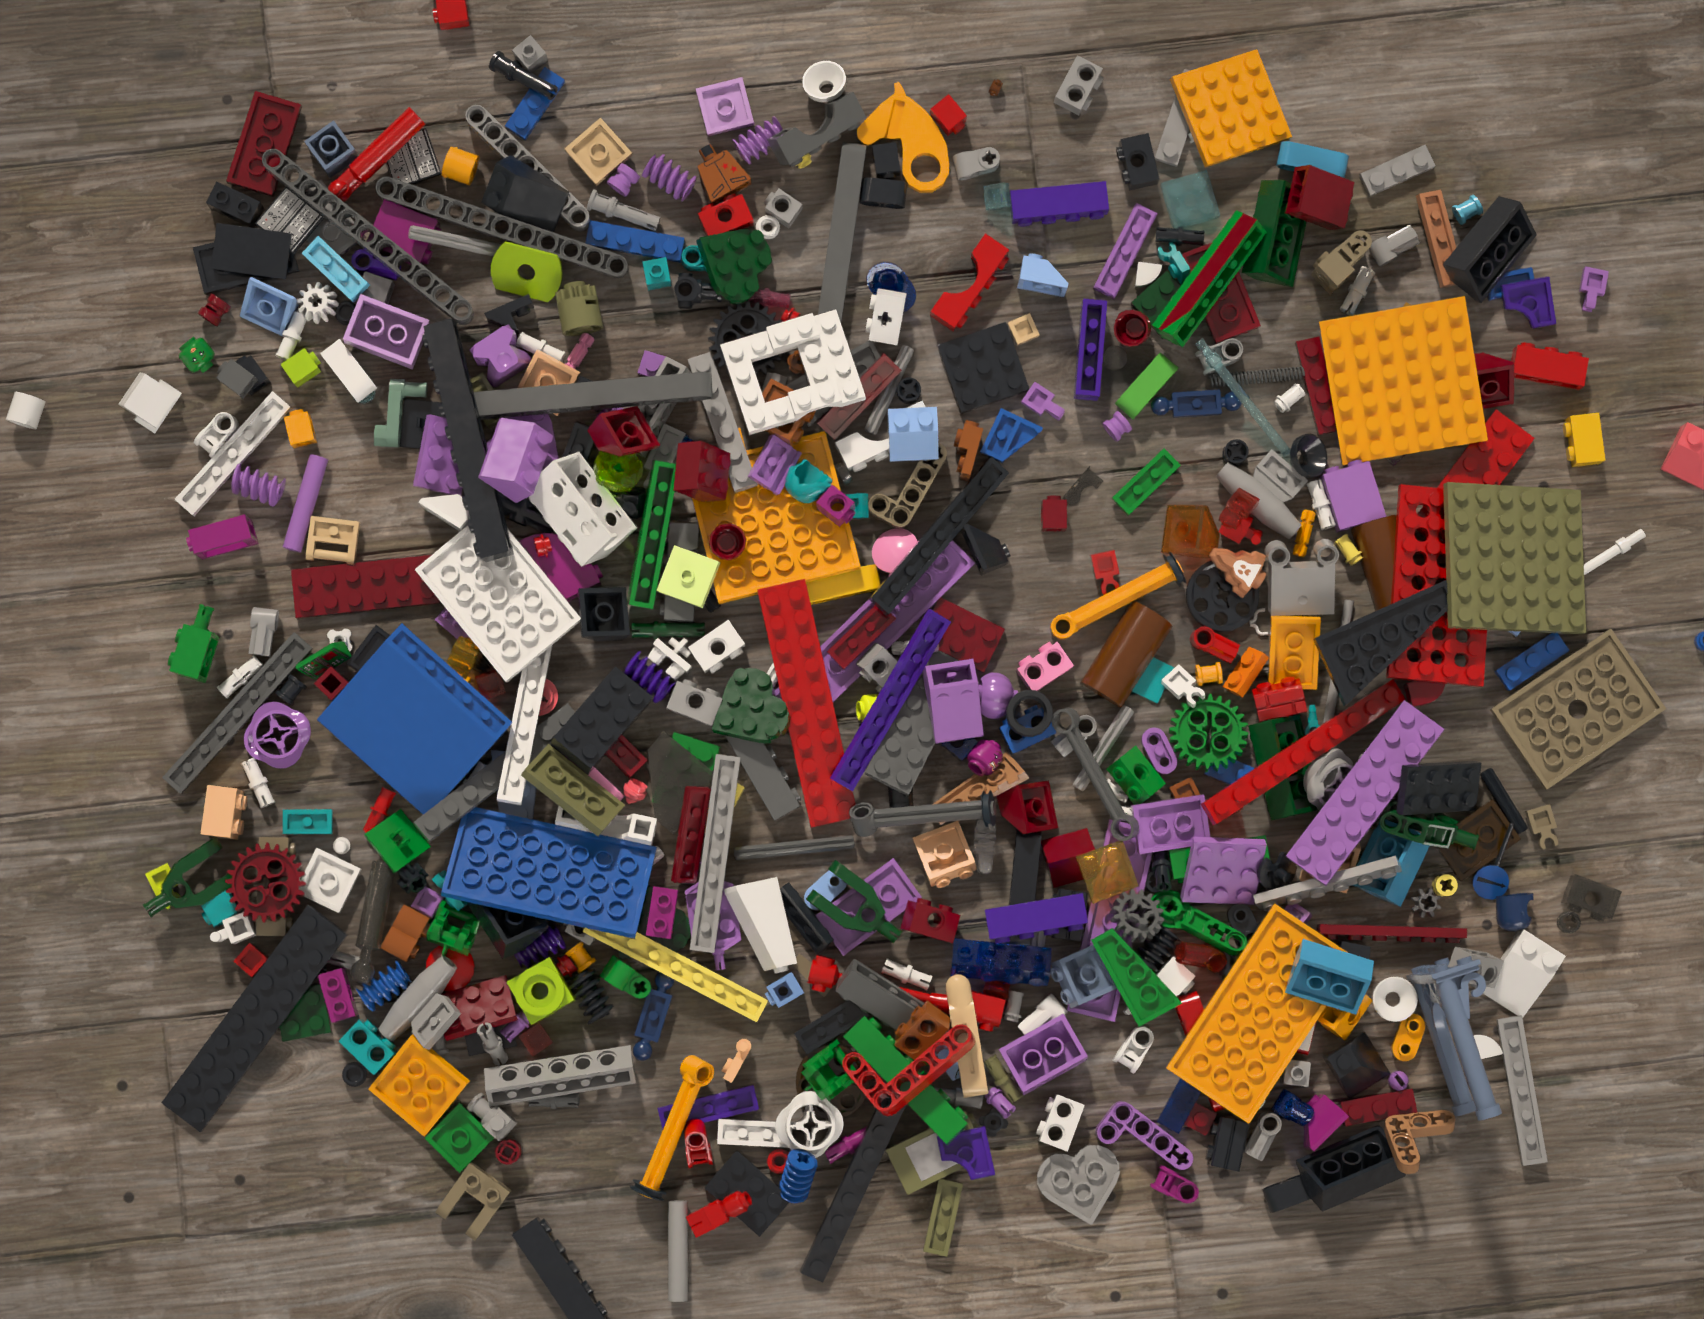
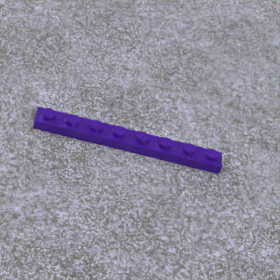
[830,609,951,791]

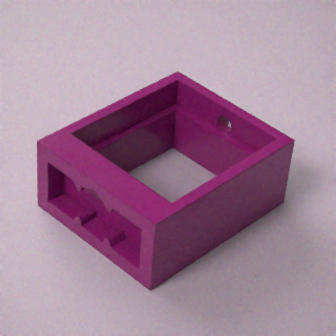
[186,514,259,560]

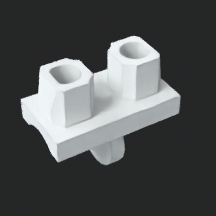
[648,637,692,681]

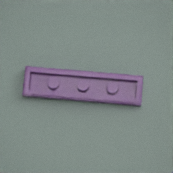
[1093,203,1158,299]

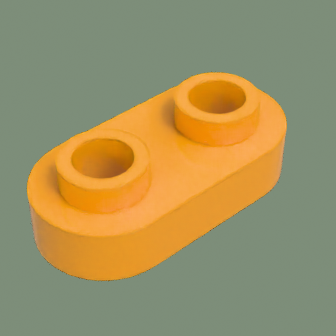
[1391,1014,1425,1061]

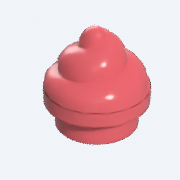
[623,778,647,804]

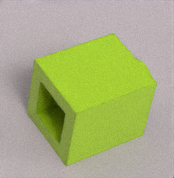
[280,348,321,388]

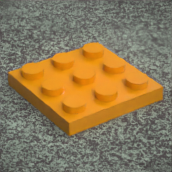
[368,1034,470,1137]

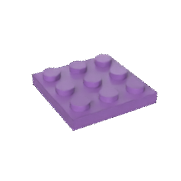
[1180,837,1267,905]

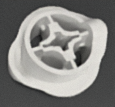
[775,1091,843,1158]

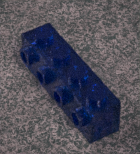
[950,938,1052,986]

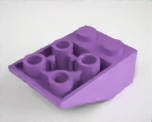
[922,659,984,744]

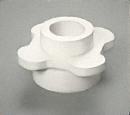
[327,629,352,652]

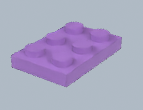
[413,414,463,496]
[1131,795,1210,854]

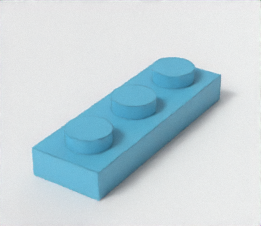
[302,236,370,302]

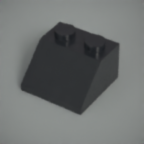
[578,587,630,641]

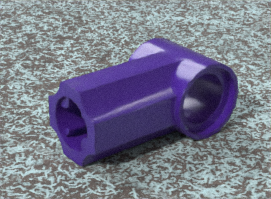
[352,249,401,281]

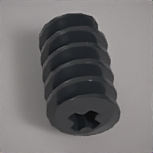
[1137,925,1183,973]
[567,969,614,1025]

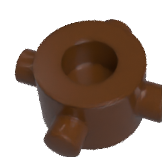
[988,79,1003,96]

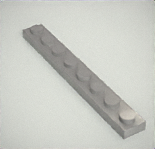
[690,754,741,953]

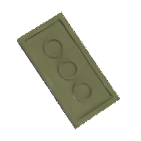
[521,744,625,836]

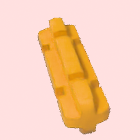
[1293,510,1316,557]

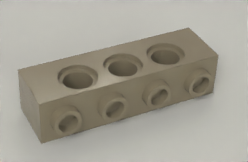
[256,837,296,936]

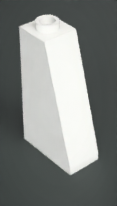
[724,877,797,974]

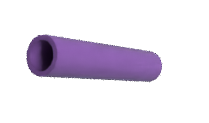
[283,454,328,553]

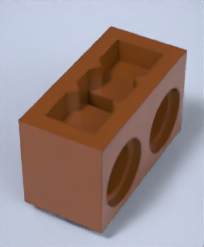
[895,1001,950,1060]

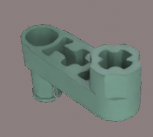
[374,379,428,447]

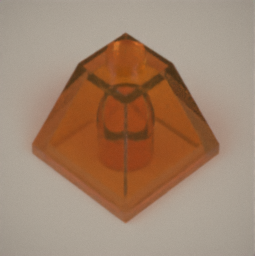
[1161,505,1220,558]

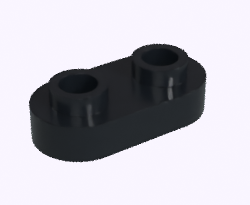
[1227,904,1258,947]

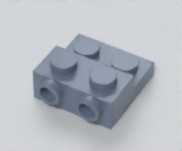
[1050,945,1117,1008]

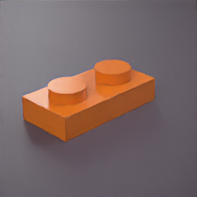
[1222,647,1269,698]

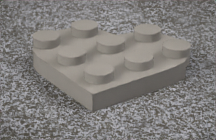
[1037,1145,1120,1225]

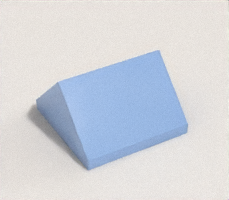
[240,277,299,337]

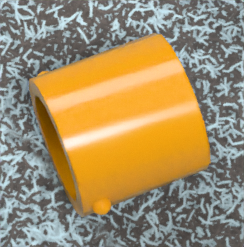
[441,147,480,186]

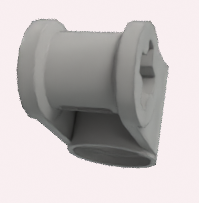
[952,147,1000,180]
[1195,338,1243,376]

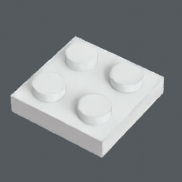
[300,848,362,913]

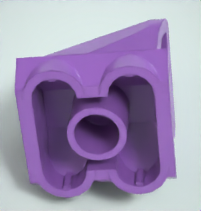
[470,325,531,387]

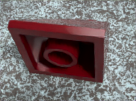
[1474,352,1514,409]
[587,406,660,456]
[997,780,1058,834]

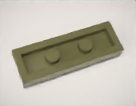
[923,1179,963,1257]

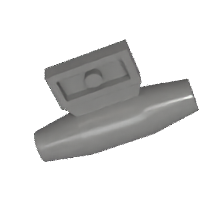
[1216,449,1308,539]
[379,956,461,1050]

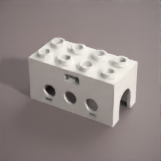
[529,452,637,567]

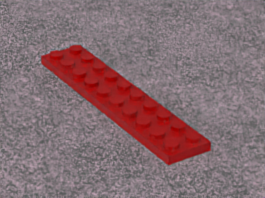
[757,578,856,828]

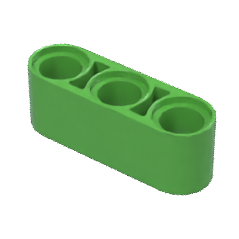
[1115,352,1179,420]

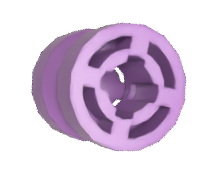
[607,163,640,197]

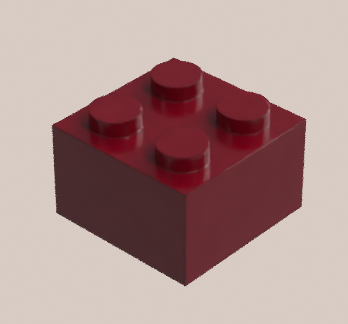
[673,441,731,502]

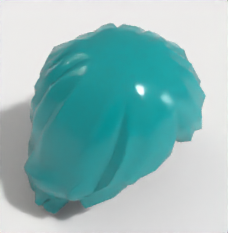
[785,459,833,503]

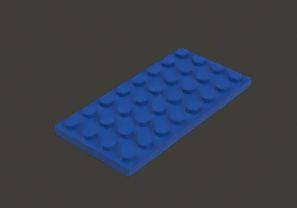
[441,807,657,939]

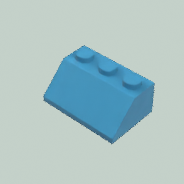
[1353,817,1430,907]
[1285,939,1374,1015]

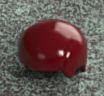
[709,523,747,560]

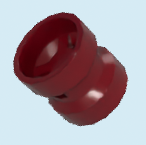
[198,293,231,327]
[495,1139,522,1165]

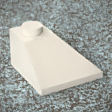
[419,494,471,532]

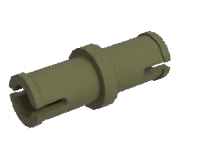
[983,1054,1023,1104]

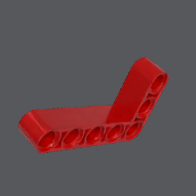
[842,1024,976,1116]

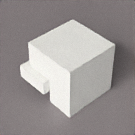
[119,372,182,433]

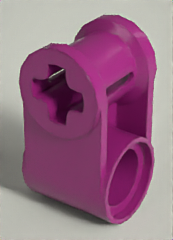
[1150,1164,1199,1203]

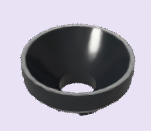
[1290,433,1328,478]

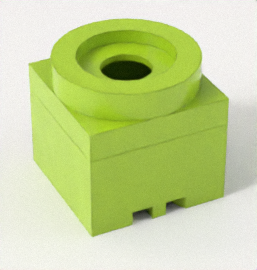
[507,957,576,1025]

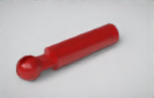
[328,107,426,202]

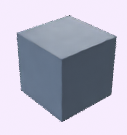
[304,120,358,178]

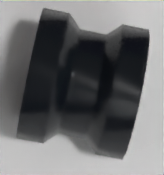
[897,377,921,404]

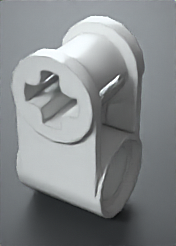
[194,412,239,458]
[1113,1026,1154,1074]

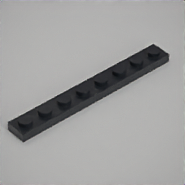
[869,457,1009,615]
[800,1098,906,1283]

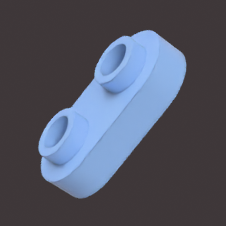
[804,871,846,910]

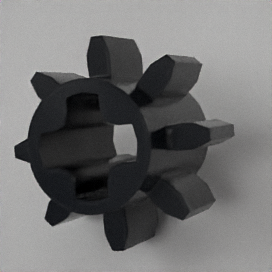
[396,863,429,894]

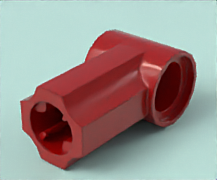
[1190,626,1240,664]

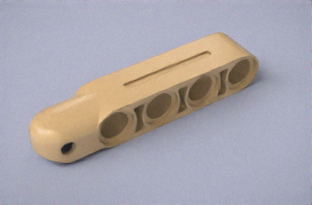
[946,975,988,1098]

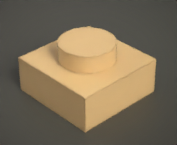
[1007,313,1040,346]

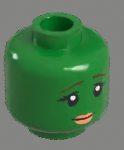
[179,336,215,373]

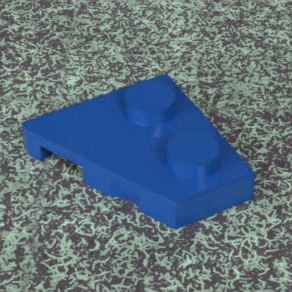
[980,408,1043,463]

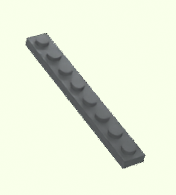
[162,632,313,794]
[414,703,575,843]

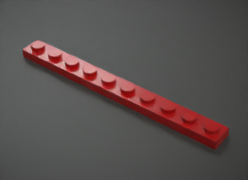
[1200,679,1406,825]

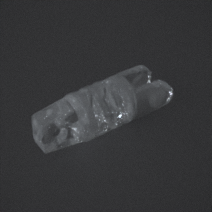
[974,819,996,875]

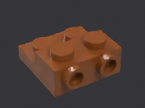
[762,379,816,446]
[953,420,983,482]

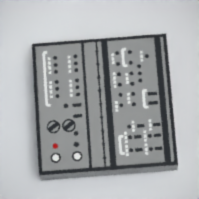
[387,128,442,185]
[255,187,324,255]

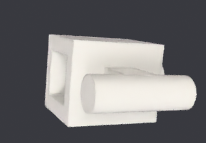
[210,912,256,944]

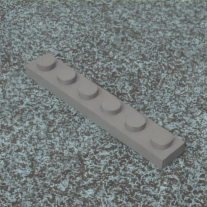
[688,352,758,493]
[1253,856,1402,911]
[1496,1015,1548,1166]

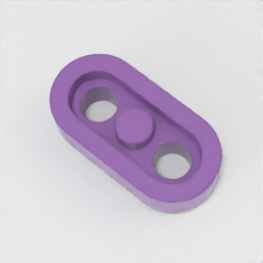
[1141,728,1177,774]

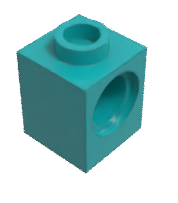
[642,257,672,291]
[201,890,243,927]

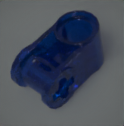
[1271,1088,1314,1126]

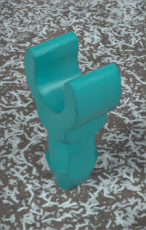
[1304,705,1320,735]

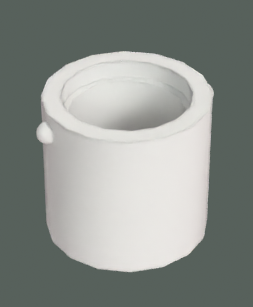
[6,392,45,430]

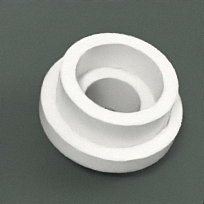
[756,215,780,240]

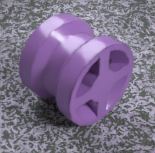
[1102,411,1132,442]

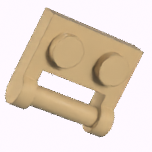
[306,516,360,565]

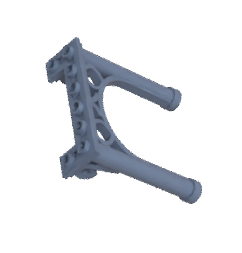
[1406,956,1502,1121]

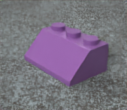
[478,418,553,503]
[999,1013,1088,1096]

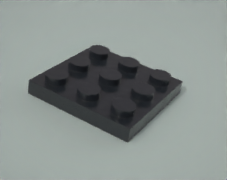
[937,322,1030,414]

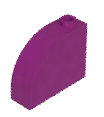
[519,533,603,601]

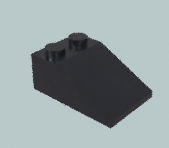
[481,155,569,232]

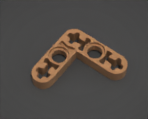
[1384,1110,1455,1174]

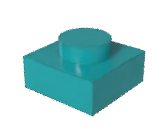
[845,493,869,519]

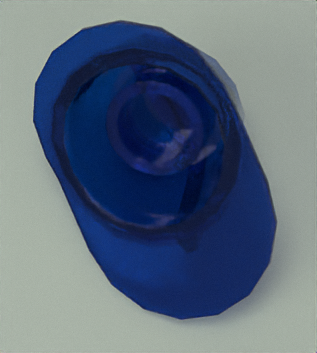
[866,262,916,312]

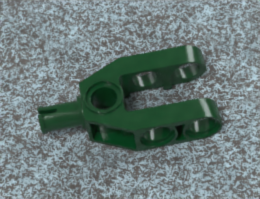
[1380,799,1479,850]
[142,837,235,918]
[806,860,903,944]

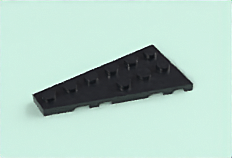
[1313,580,1448,706]

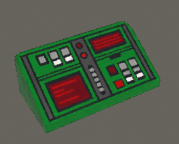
[295,641,351,679]

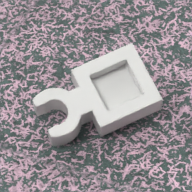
[1161,665,1205,708]

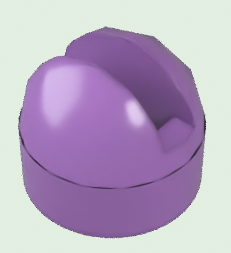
[1388,1071,1409,1091]

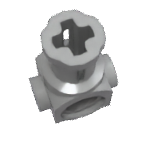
[467,1093,517,1142]

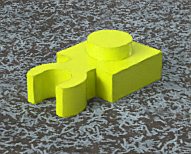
[145,863,181,909]

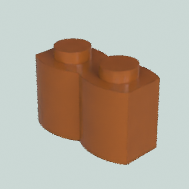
[380,904,431,962]

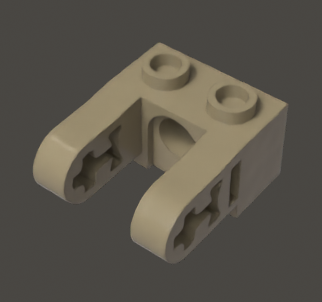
[1311,230,1372,295]
[435,1162,512,1241]

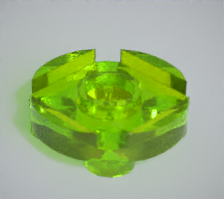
[594,451,643,492]

